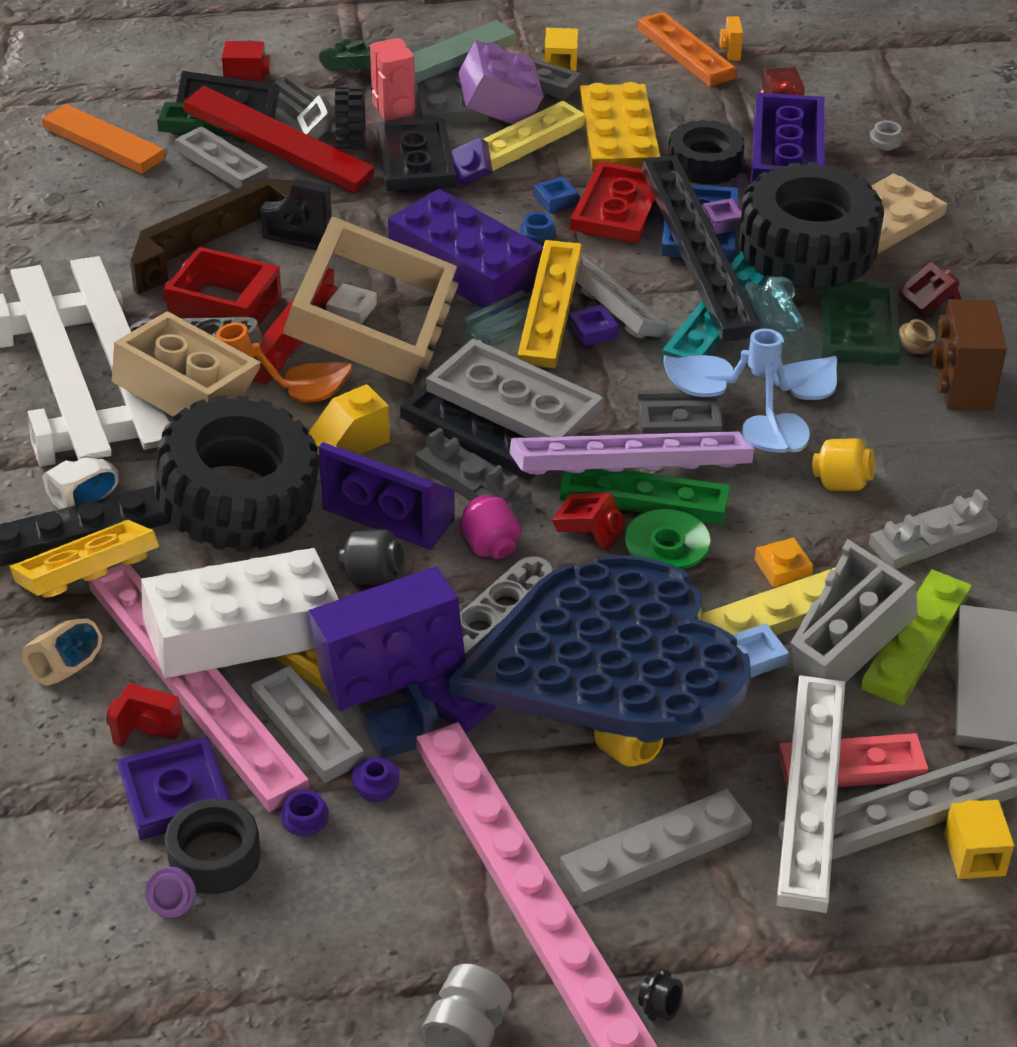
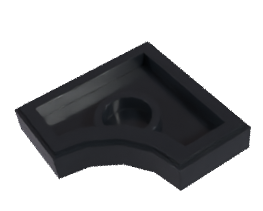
[260,179,332,250]

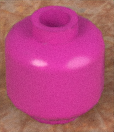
[460,495,522,560]

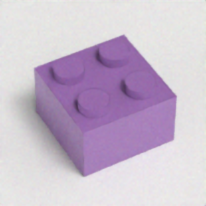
[458,40,544,124]

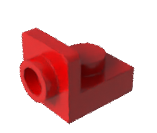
[551,492,625,550]
[106,683,184,747]

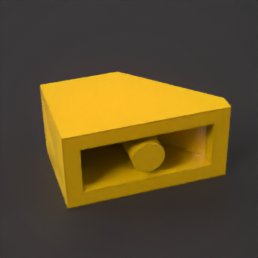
[308,384,390,470]

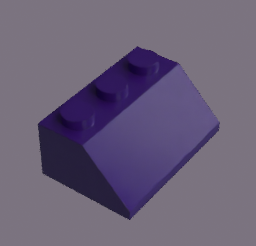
[318,442,455,550]

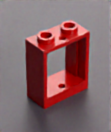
[163,247,282,325]

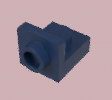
[364,682,438,758]

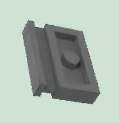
[637,389,723,434]

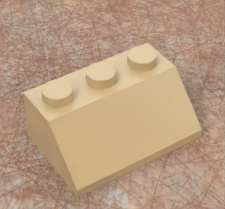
[111,311,260,416]

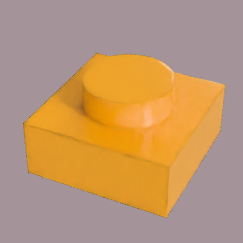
[720,16,743,61]
[754,538,813,588]

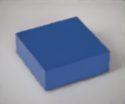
[533,177,580,213]

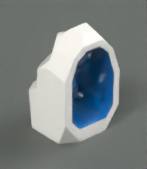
[42,457,119,509]

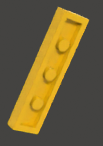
[517,240,582,368]

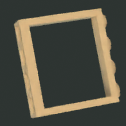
[283,216,459,385]

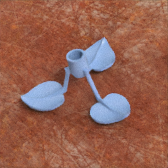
[664,329,837,453]

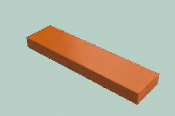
[638,12,737,87]
[42,104,165,174]

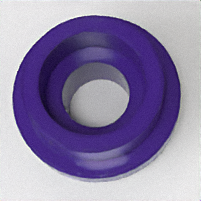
[352,757,400,802]
[280,790,329,836]

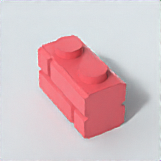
[370,38,415,121]

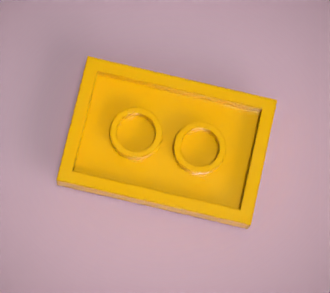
[9,520,159,598]

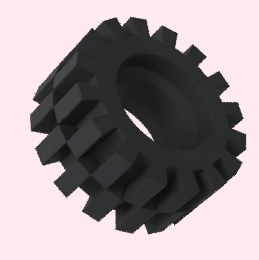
[334,87,366,149]

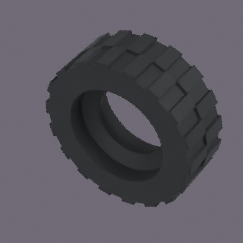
[668,120,745,185]

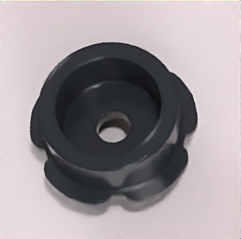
[638,970,683,1021]

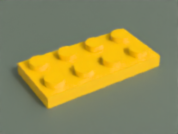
[579,82,660,170]

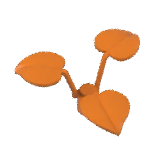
[216,323,352,403]

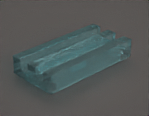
[463,290,531,345]

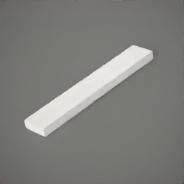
[776,675,845,913]

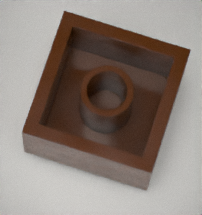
[932,299,1007,410]

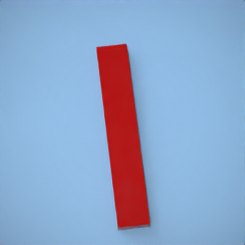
[184,86,374,193]

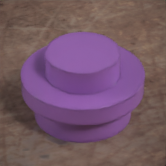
[145,867,196,918]

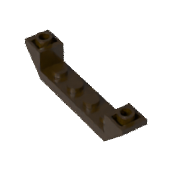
[130,178,311,295]

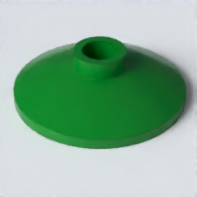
[625,509,711,570]

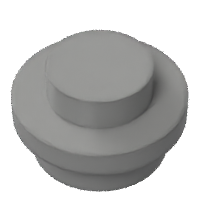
[869,121,904,151]

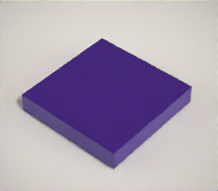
[116,736,230,840]

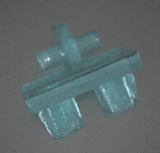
[744,277,805,344]

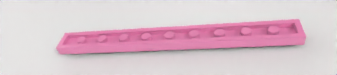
[416,722,657,1047]

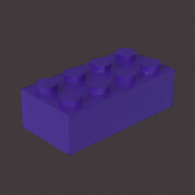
[751,93,825,183]
[388,189,543,315]

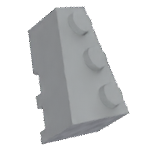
[791,539,918,683]

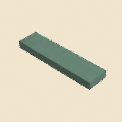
[412,20,516,84]

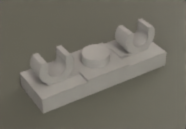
[869,489,998,569]

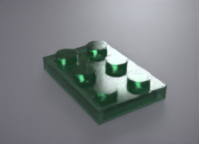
[820,281,901,366]

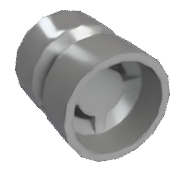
[421,964,512,1047]

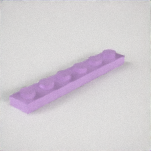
[510,431,754,475]

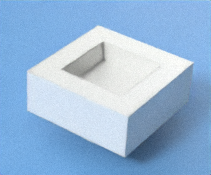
[326,283,377,324]

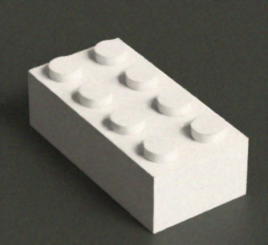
[141,548,339,678]

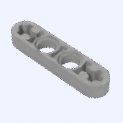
[456,557,553,670]

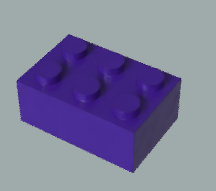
[309,566,466,711]

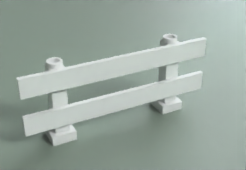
[0,256,171,467]

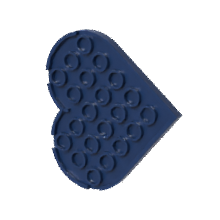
[449,555,751,743]

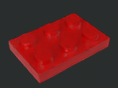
[570,161,657,243]

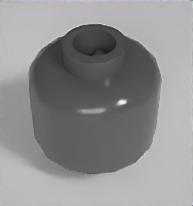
[339,529,406,586]

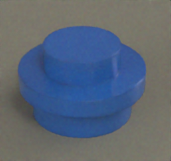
[520,212,556,244]

